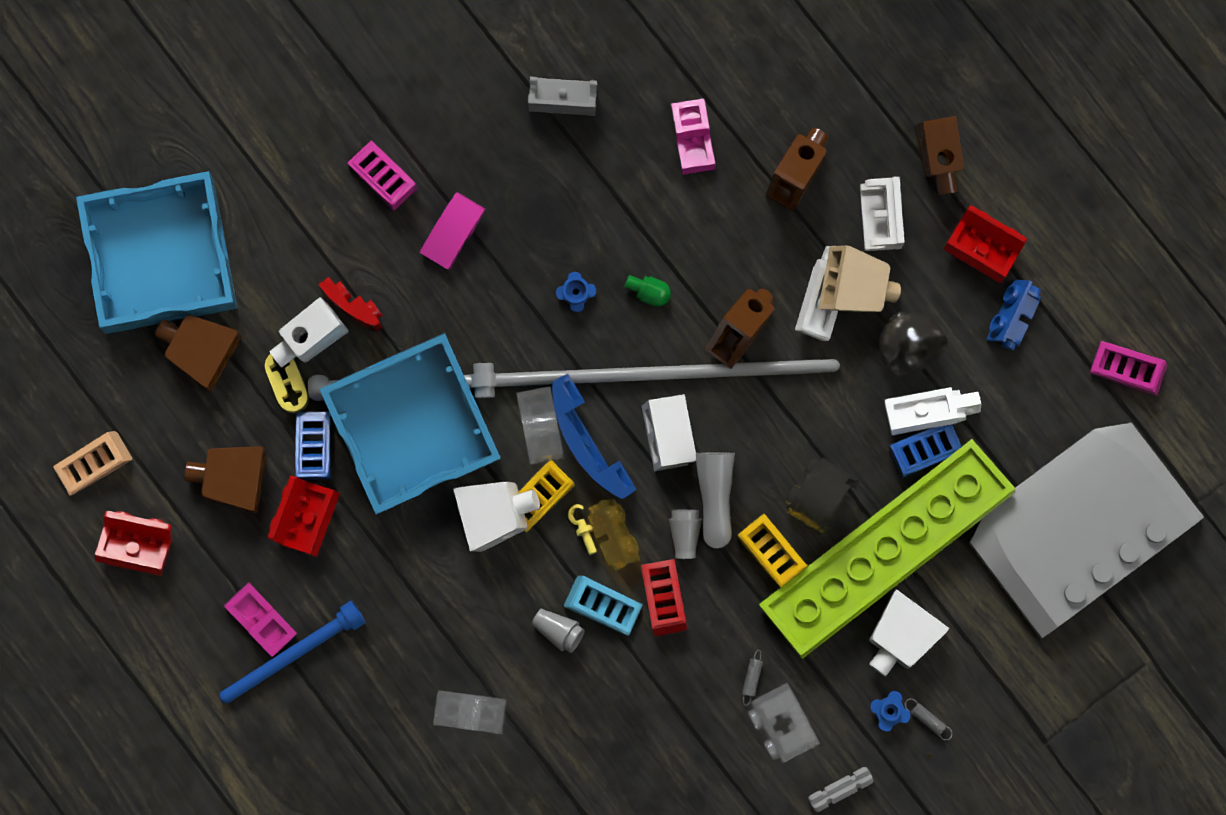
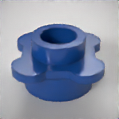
[556,272,596,312]
[870,691,910,731]

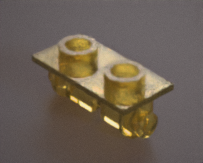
[587,499,641,571]

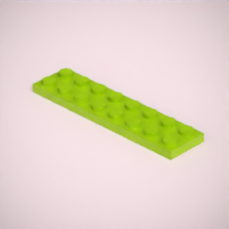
[759,439,1016,659]

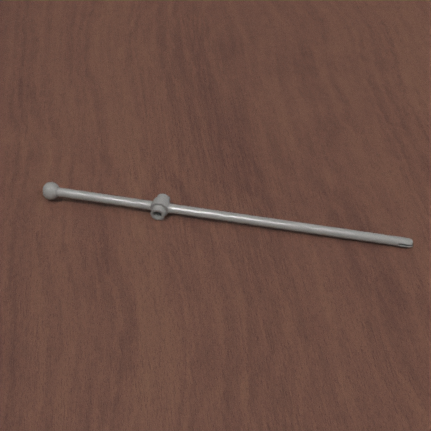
[308,359,840,401]

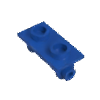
[986,280,1041,351]

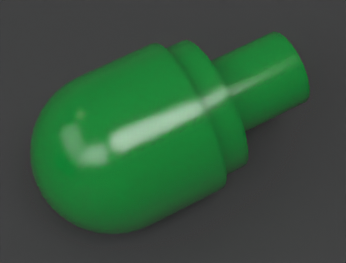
[624,275,671,307]

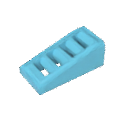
[564,576,643,636]

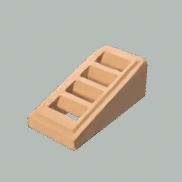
[53,431,132,495]

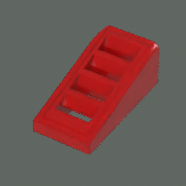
[641,559,687,636]

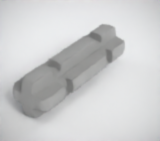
[808,767,874,812]

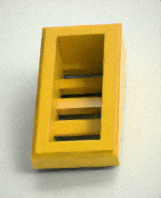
[519,459,575,533]
[737,514,807,588]

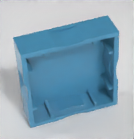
[76,171,238,334]
[320,333,501,514]

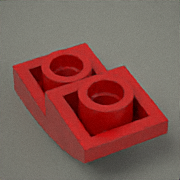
[318,277,383,331]

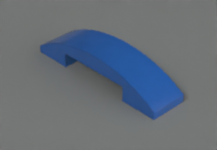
[552,374,637,499]

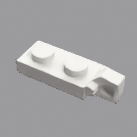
[795,246,838,341]
[885,387,981,435]

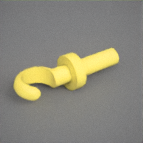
[568,504,597,555]

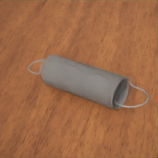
[741,650,763,706]
[905,699,952,740]

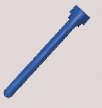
[219,600,366,703]

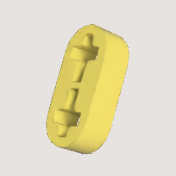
[265,354,309,414]

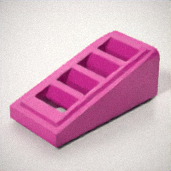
[347,140,418,211]
[1090,341,1167,396]

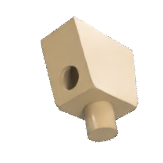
[818,245,901,312]

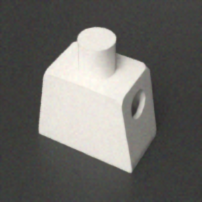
[269,297,349,367]
[454,482,540,552]
[869,590,949,677]

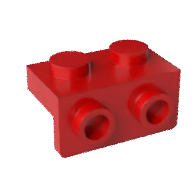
[943,205,1027,284]
[268,476,340,557]
[95,511,172,576]

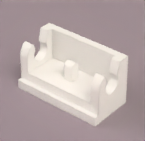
[860,177,904,251]
[642,395,696,472]

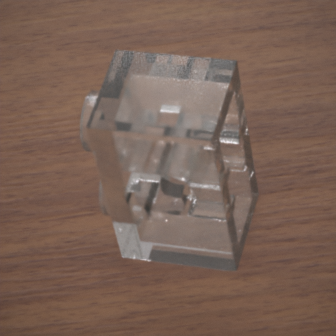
[517,387,564,464]
[748,683,820,764]
[433,690,507,735]

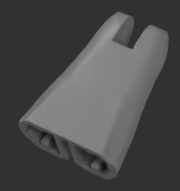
[696,452,735,548]

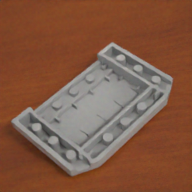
[969,423,1204,639]

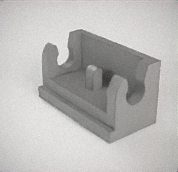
[528,76,597,116]

